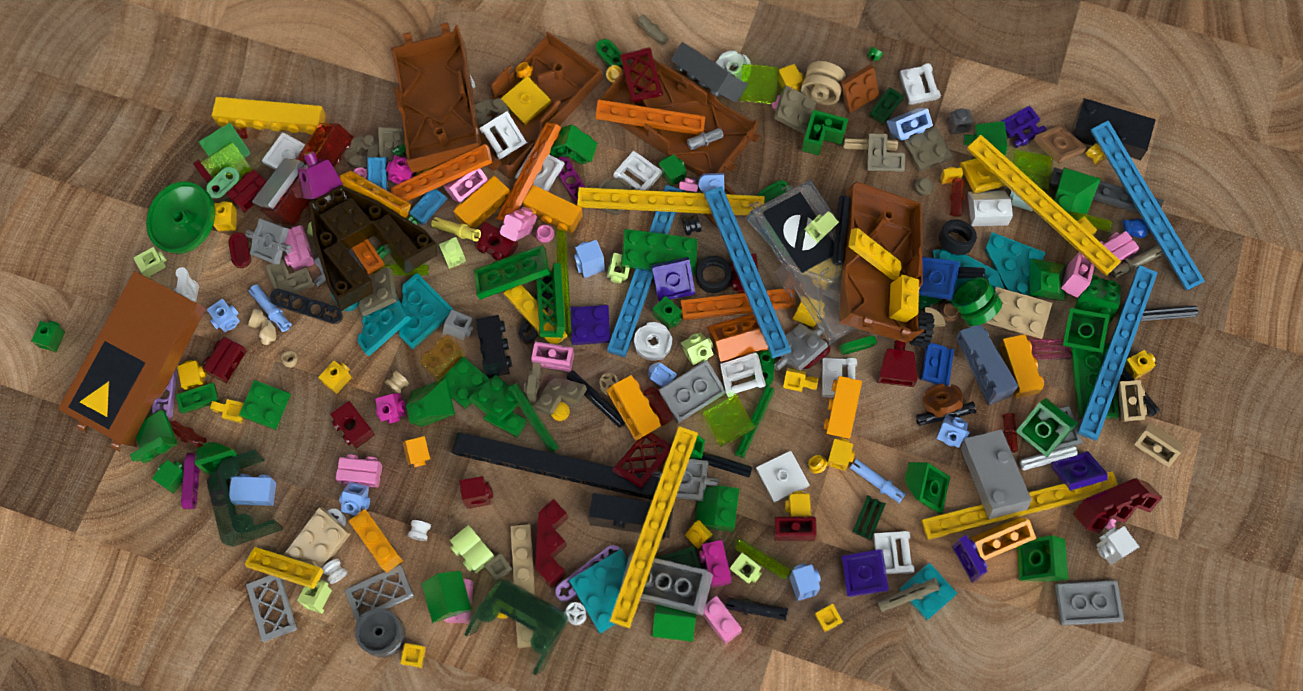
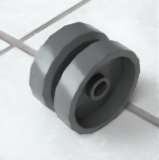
[355,608,405,658]

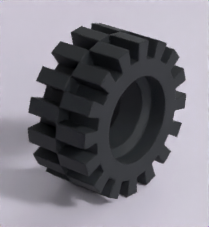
[909,311,935,347]

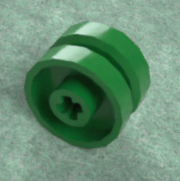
[951,277,1002,326]

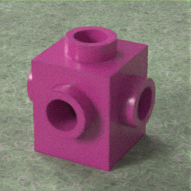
[386,155,414,184]
[375,393,406,424]

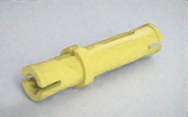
[431,217,481,241]

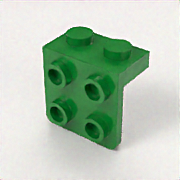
[1074,274,1121,323]
[130,410,178,463]

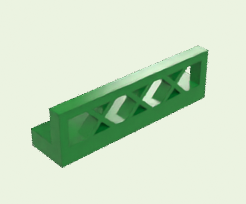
[536,263,565,338]

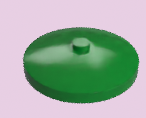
[146,181,215,254]

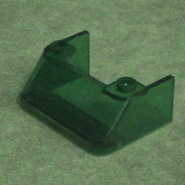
[207,449,283,547]
[464,580,568,675]

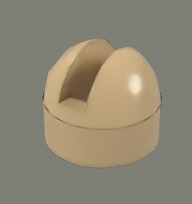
[281,351,298,368]

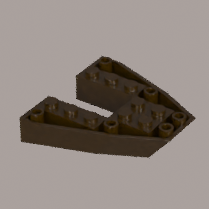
[309,185,437,311]

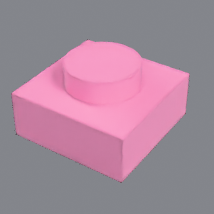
[679,178,699,192]

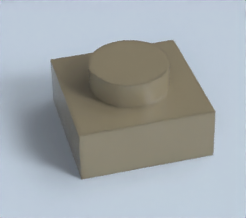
[484,553,513,582]

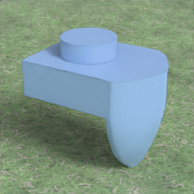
[698,173,724,193]
[648,362,677,388]

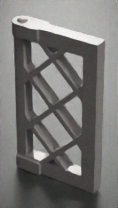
[345,565,414,622]
[246,575,297,642]

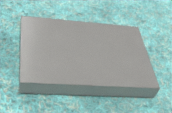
[252,158,305,209]
[657,360,726,423]
[1055,580,1124,626]

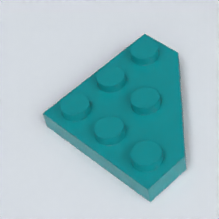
[984,232,1046,296]
[931,248,1004,303]
[399,273,454,350]
[357,296,411,356]
[569,549,628,634]

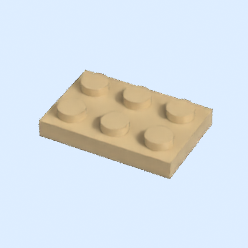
[985,287,1052,340]
[284,507,351,568]

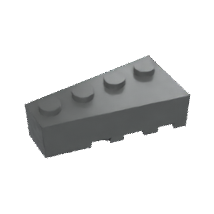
[671,42,748,103]

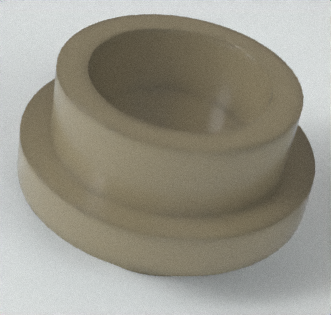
[915,178,934,196]

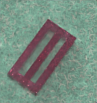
[1030,339,1072,360]

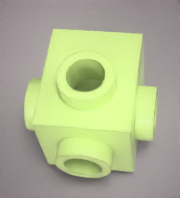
[681,333,714,365]

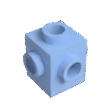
[206,298,240,333]
[937,415,970,448]
[339,482,370,516]

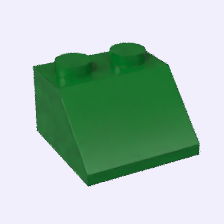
[1063,308,1110,353]
[1016,398,1078,457]
[695,486,740,533]
[1017,535,1069,582]

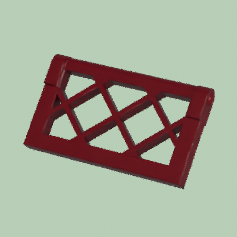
[620,47,663,103]
[612,432,672,488]

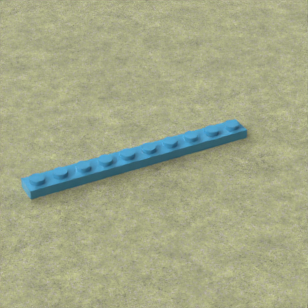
[1090,121,1205,291]
[607,185,683,358]
[704,186,791,359]
[1077,265,1158,441]

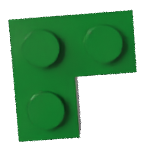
[802,110,848,156]
[549,125,598,165]

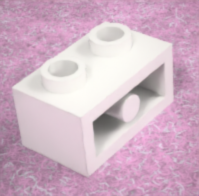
[1096,526,1139,565]

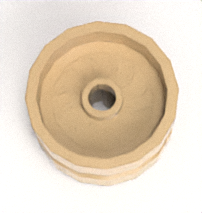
[801,61,846,105]

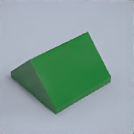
[421,571,472,623]
[652,604,696,642]

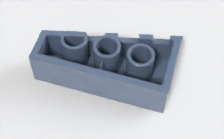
[956,324,1018,406]

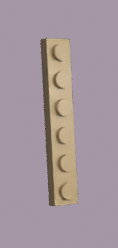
[510,524,539,648]

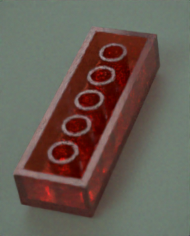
[260,123,354,225]

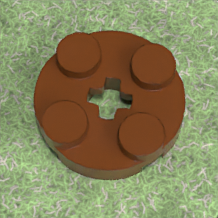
[922,384,963,417]

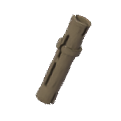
[1109,245,1163,279]
[878,578,940,612]

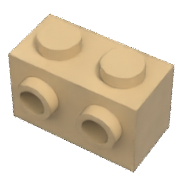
[1117,380,1147,422]
[1134,422,1183,467]

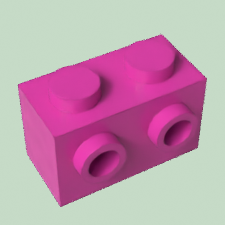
[699,540,731,588]

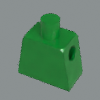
[963,121,1008,156]

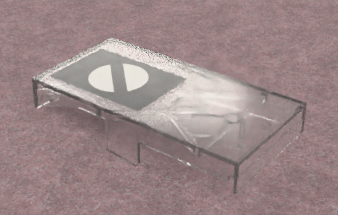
[745,180,858,346]

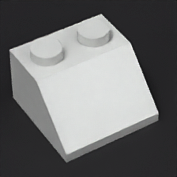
[967,190,1013,226]

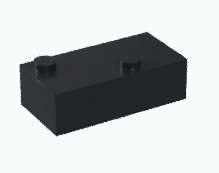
[1071,98,1156,161]
[588,493,673,540]

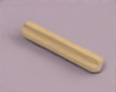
[843,138,898,151]

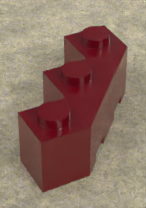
[1073,478,1163,534]
[535,499,568,588]

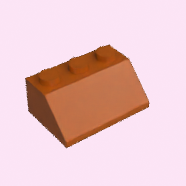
[707,313,768,362]

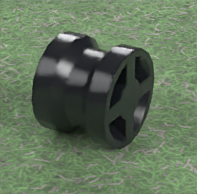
[682,214,701,235]

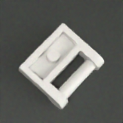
[899,64,941,105]
[479,112,527,160]
[613,151,662,191]
[173,267,199,302]
[720,353,766,397]
[822,358,857,398]
[873,531,915,574]

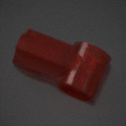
[643,387,674,427]

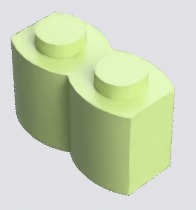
[450,525,495,573]

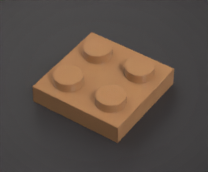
[1033,125,1087,164]

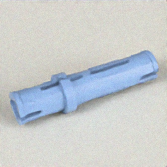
[249,285,292,332]
[850,459,906,504]

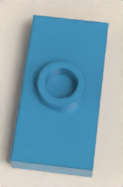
[367,157,387,190]
[408,189,447,225]

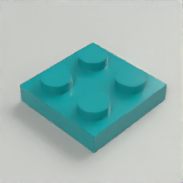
[899,563,958,621]

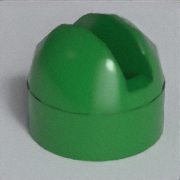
[868,46,883,62]

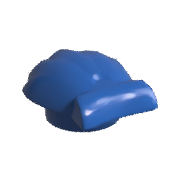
[1123,218,1149,238]

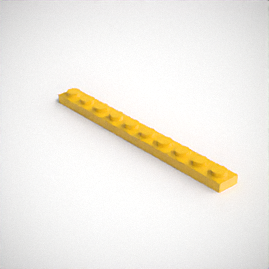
[967,135,1121,276]
[577,187,765,216]
[610,426,698,629]
[921,471,1118,540]

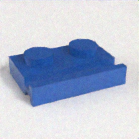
[920,342,954,386]

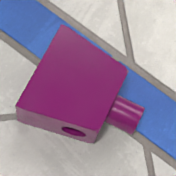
[298,151,343,199]

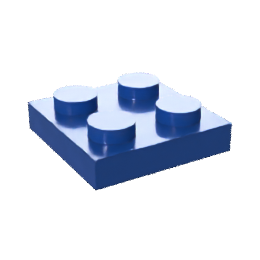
[919,257,960,300]

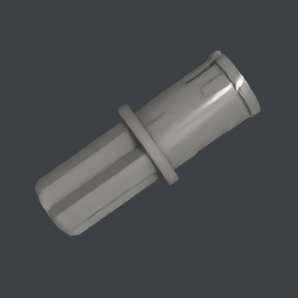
[687,128,724,150]

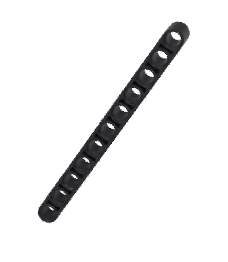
[451,433,660,500]

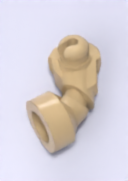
[248,308,277,345]

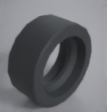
[938,219,977,255]
[696,256,732,294]

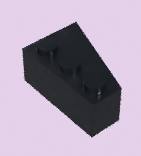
[476,315,513,378]

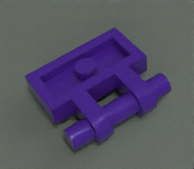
[1000,105,1047,148]

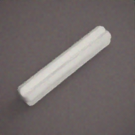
[1019,446,1078,470]

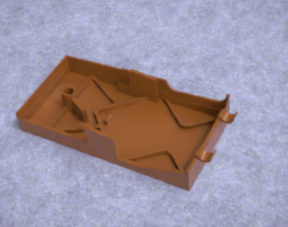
[479,32,603,179]
[599,55,761,177]
[839,181,924,343]

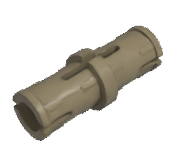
[637,15,669,46]

